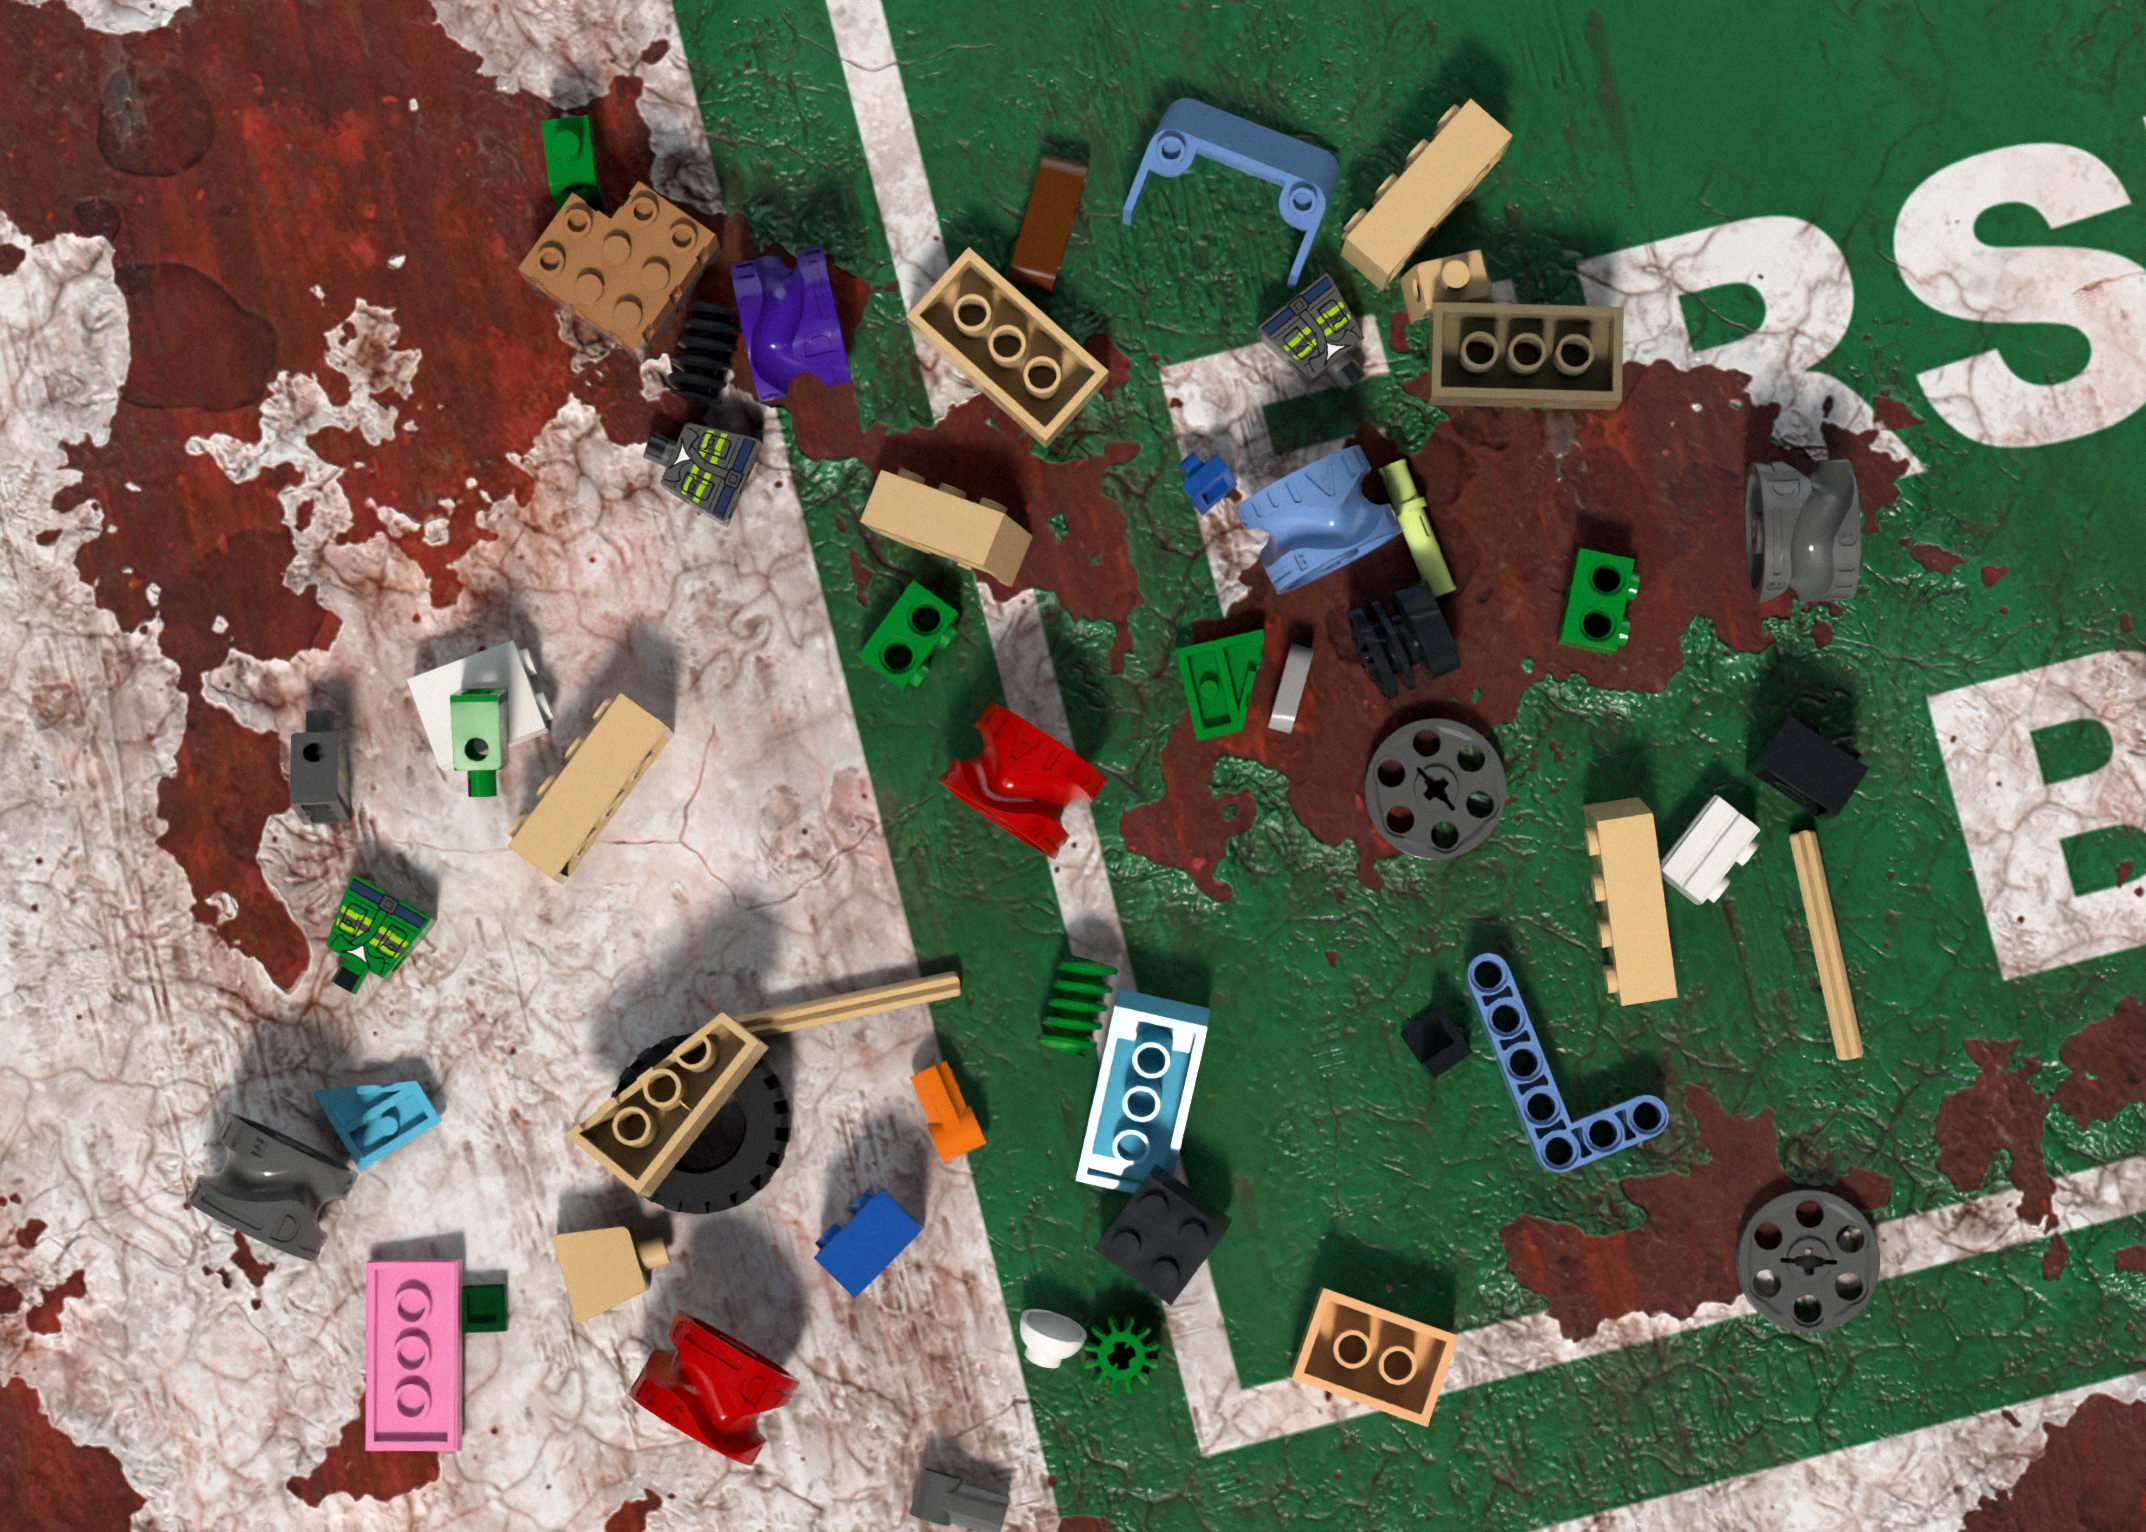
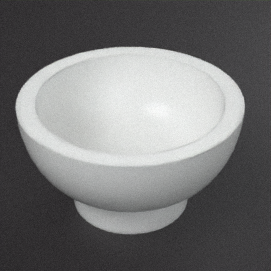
[1020,1309,1087,1368]

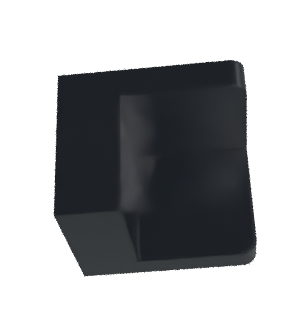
[1400,1005,1473,1080]

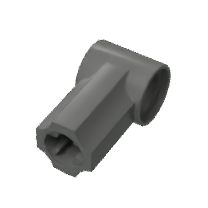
[909,1468,1010,1532]

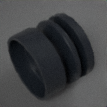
[1347,579,1461,701]

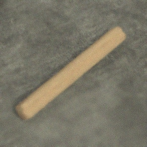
[1789,829,1864,1061]
[733,971,961,1038]

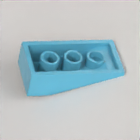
[1076,988,1211,1194]

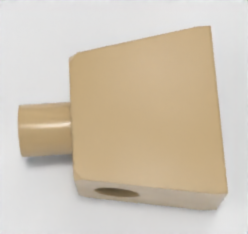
[551,1225,671,1323]

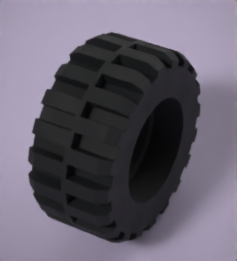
[611,1033,791,1214]

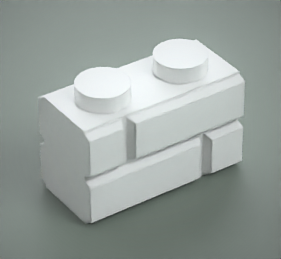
[1660,795,1760,905]

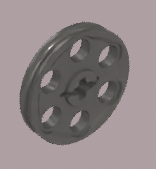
[1364,718,1507,860]
[1735,1190,1880,1333]

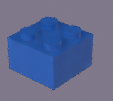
[814,1188,924,1298]

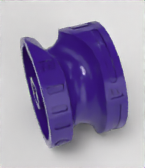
[730,244,852,402]

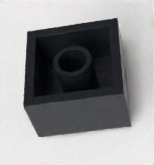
[1745,715,1869,822]
[1094,1164,1232,1306]

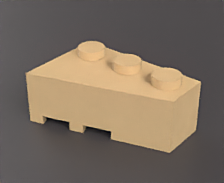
[860,468,1033,587]

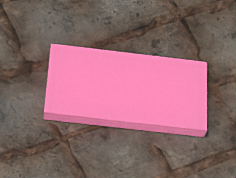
[365,1259,463,1451]

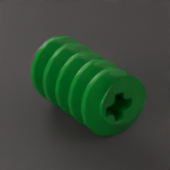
[1037,954,1118,1059]

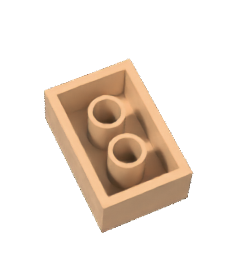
[1289,1286,1459,1427]

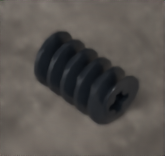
[666,301,743,406]

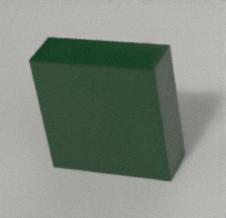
[462,1284,508,1333]

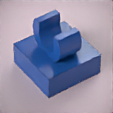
[1179,452,1237,516]

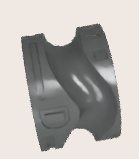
[1744,459,1861,603]
[186,1113,359,1262]

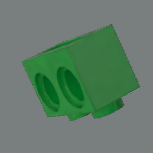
[1556,548,1640,656]
[858,580,961,693]

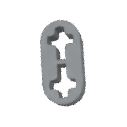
[1268,643,1314,734]

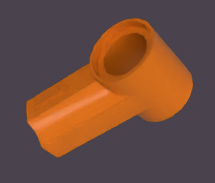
[910,1061,987,1163]

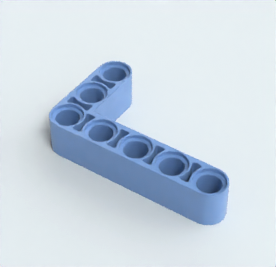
[1463,953,1669,1173]

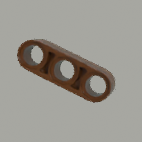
[1007,153,1089,294]

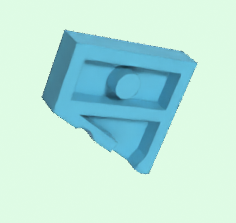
[313,1081,443,1171]

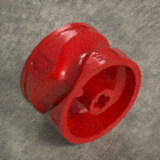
[937,701,1108,859]
[628,1310,801,1466]

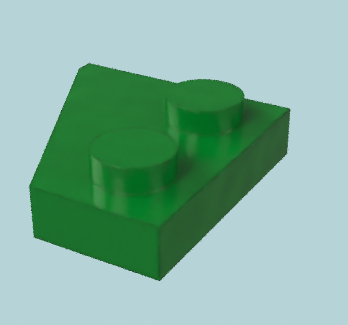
[1175,629,1265,742]

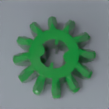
[1082,1315,1161,1395]

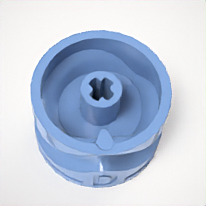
[1234,445,1403,595]

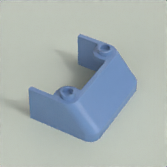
[1122,98,1340,290]

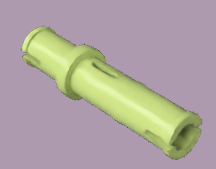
[1377,459,1457,599]

